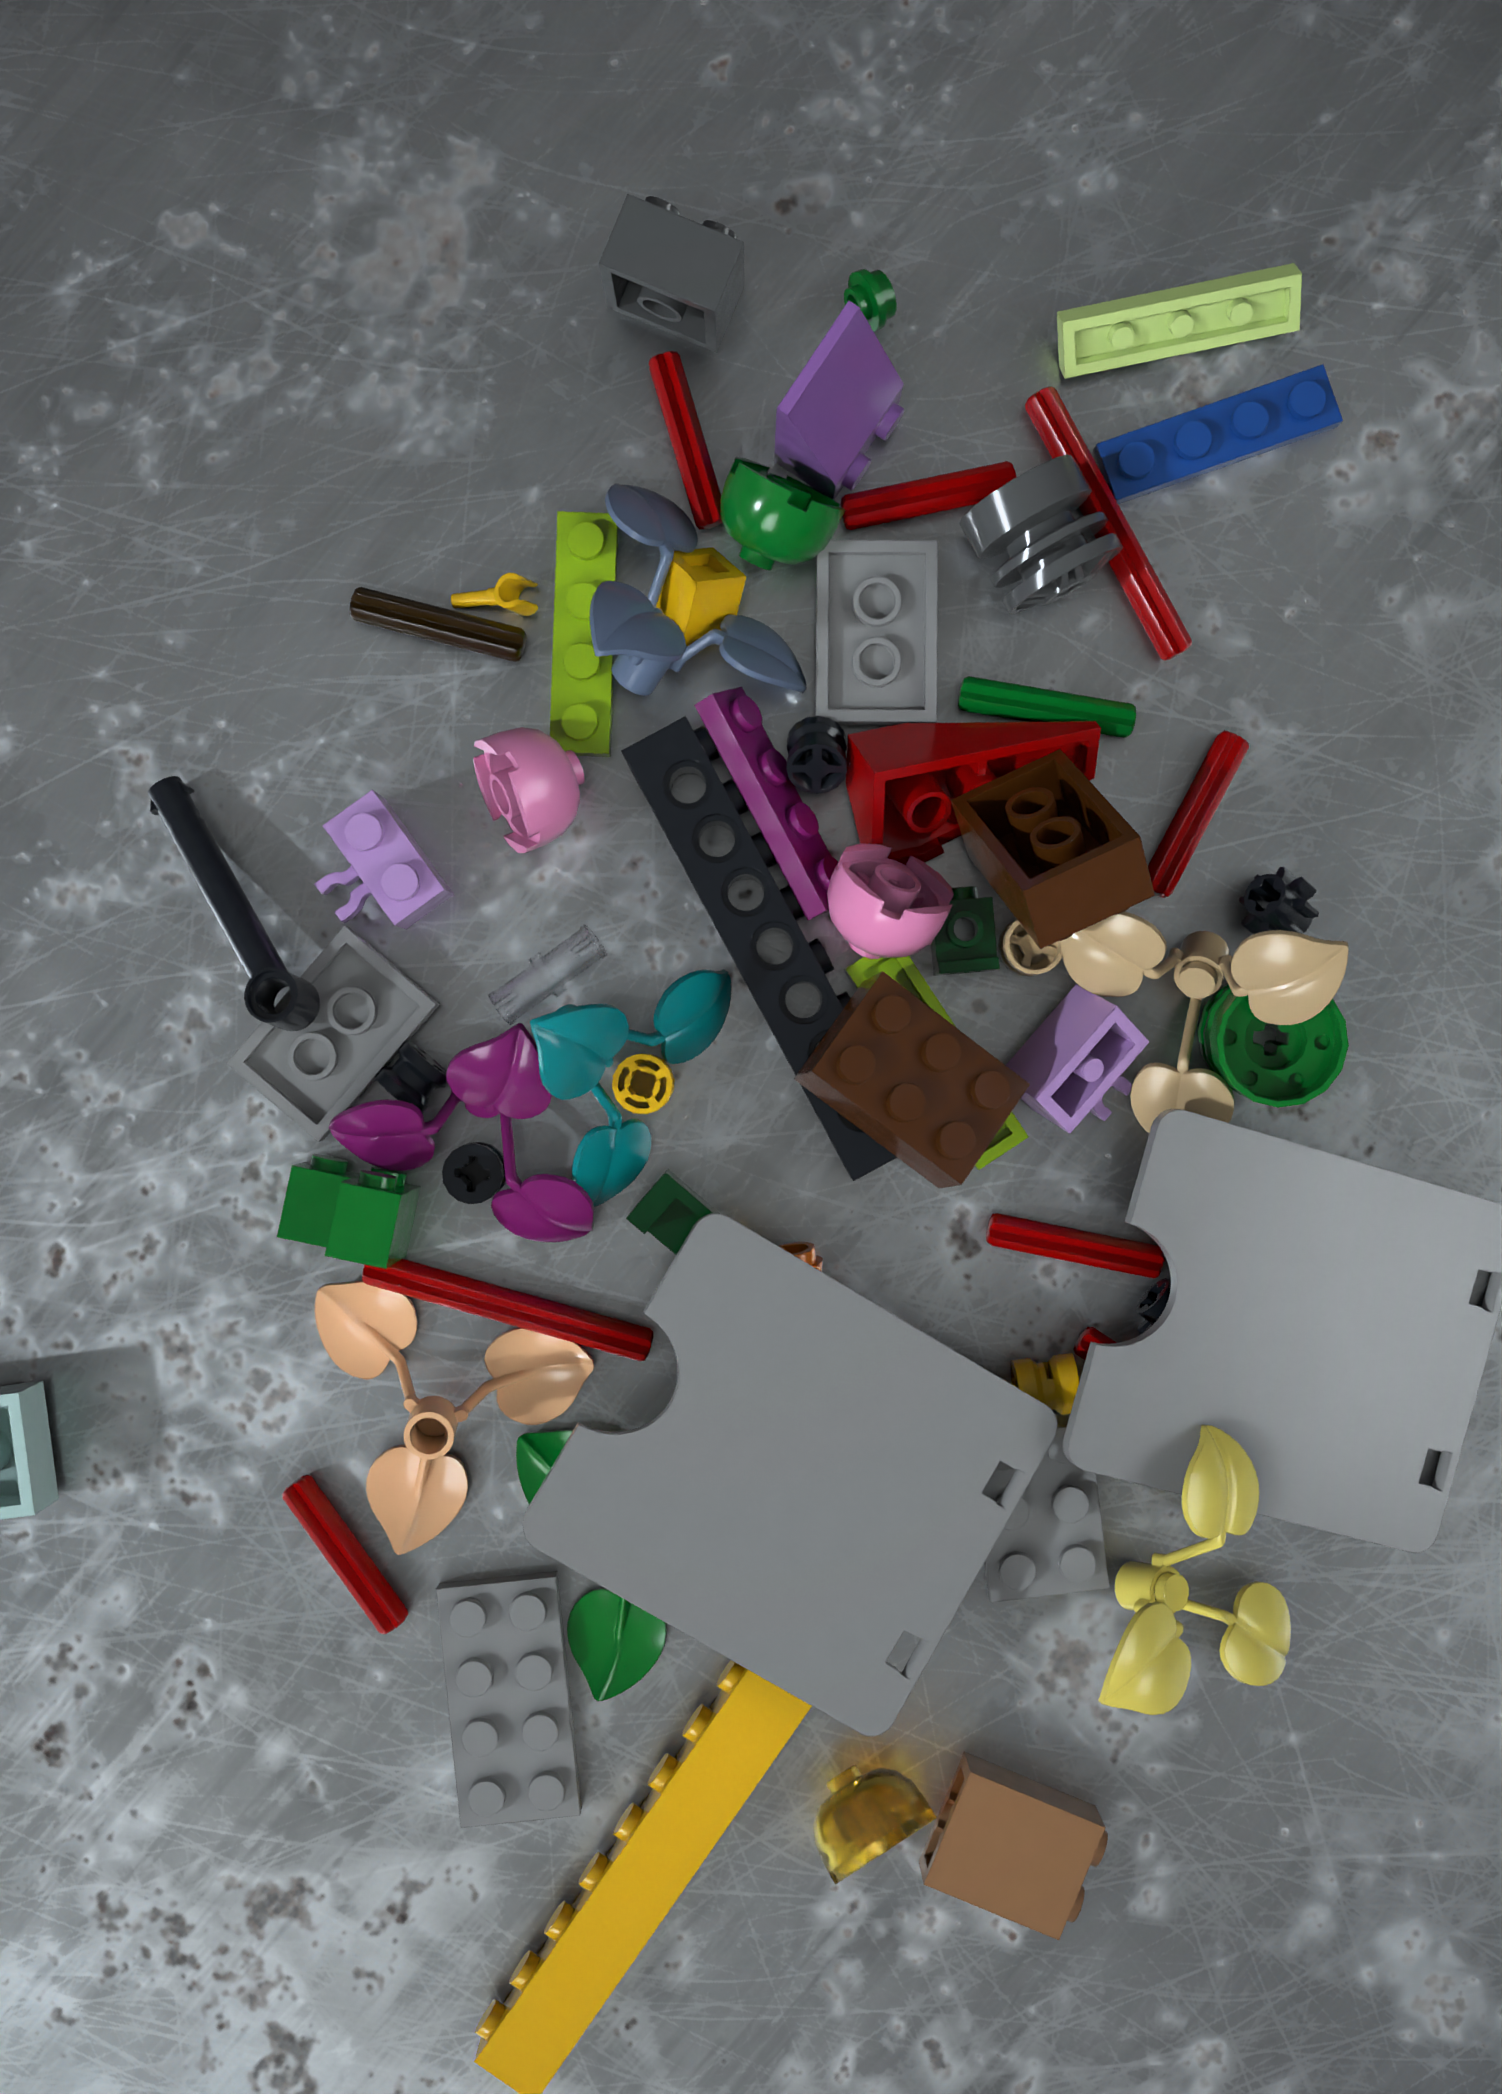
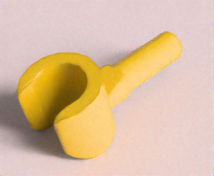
[451,573,538,616]

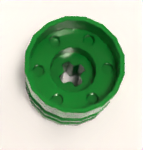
[1198,983,1349,1108]

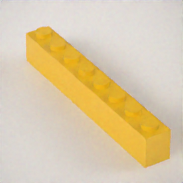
[474,1660,812,2094]

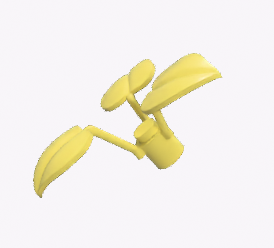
[1098,1425,1291,1715]

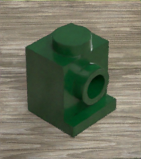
[931,886,1000,976]

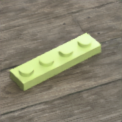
[1057,263,1302,379]

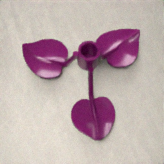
[328,1023,594,1242]

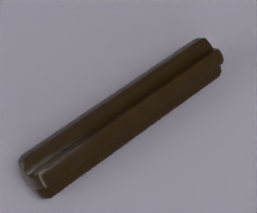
[349,587,526,662]

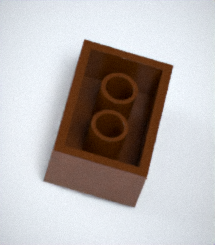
[951,749,1155,949]
[794,971,1030,1189]

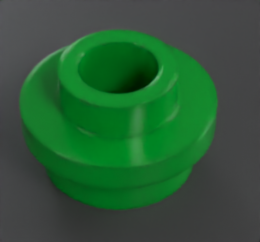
[844,269,897,332]

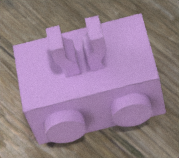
[314,790,454,929]
[1006,984,1149,1134]

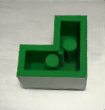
[277,1154,421,1269]

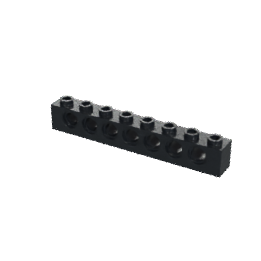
[621,716,898,1181]

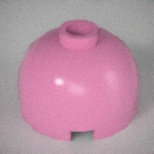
[473,727,585,853]
[827,843,954,959]

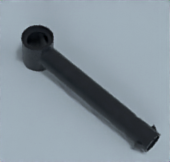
[148,776,320,1031]

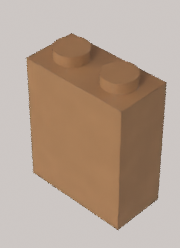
[919,1751,1108,1940]

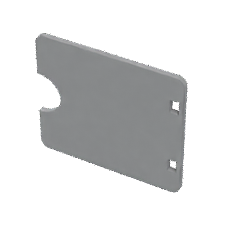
[1063,1109,1502,1553]
[522,1213,1057,1736]

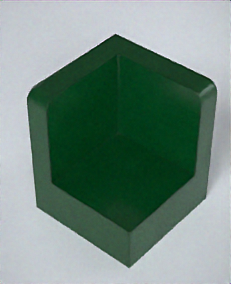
[626,1169,720,1255]

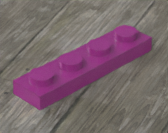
[694,687,838,920]

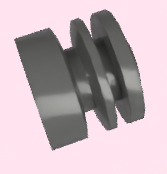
[959,454,1123,614]

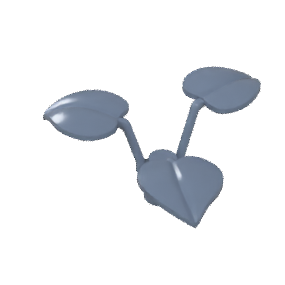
[590,483,807,696]

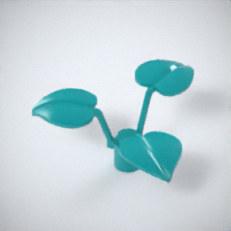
[530,969,731,1207]

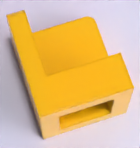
[656,547,747,646]

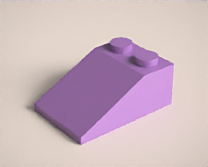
[774,301,905,500]

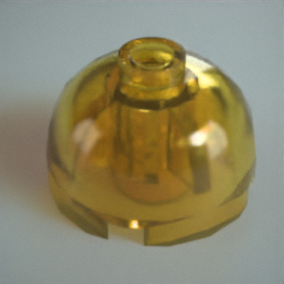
[813,1764,937,1885]

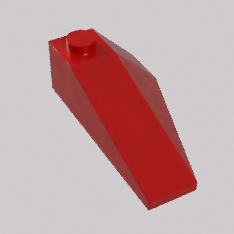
[846,721,1101,865]

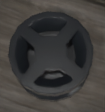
[786,716,848,794]
[375,1040,448,1114]
[442,1142,506,1204]

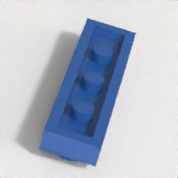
[1093,364,1343,504]

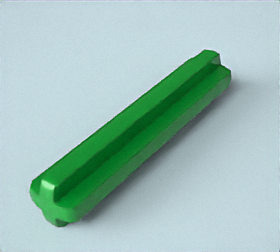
[958,676,1136,738]

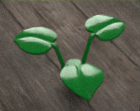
[516,1430,667,1701]

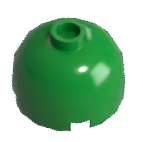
[720,457,845,571]

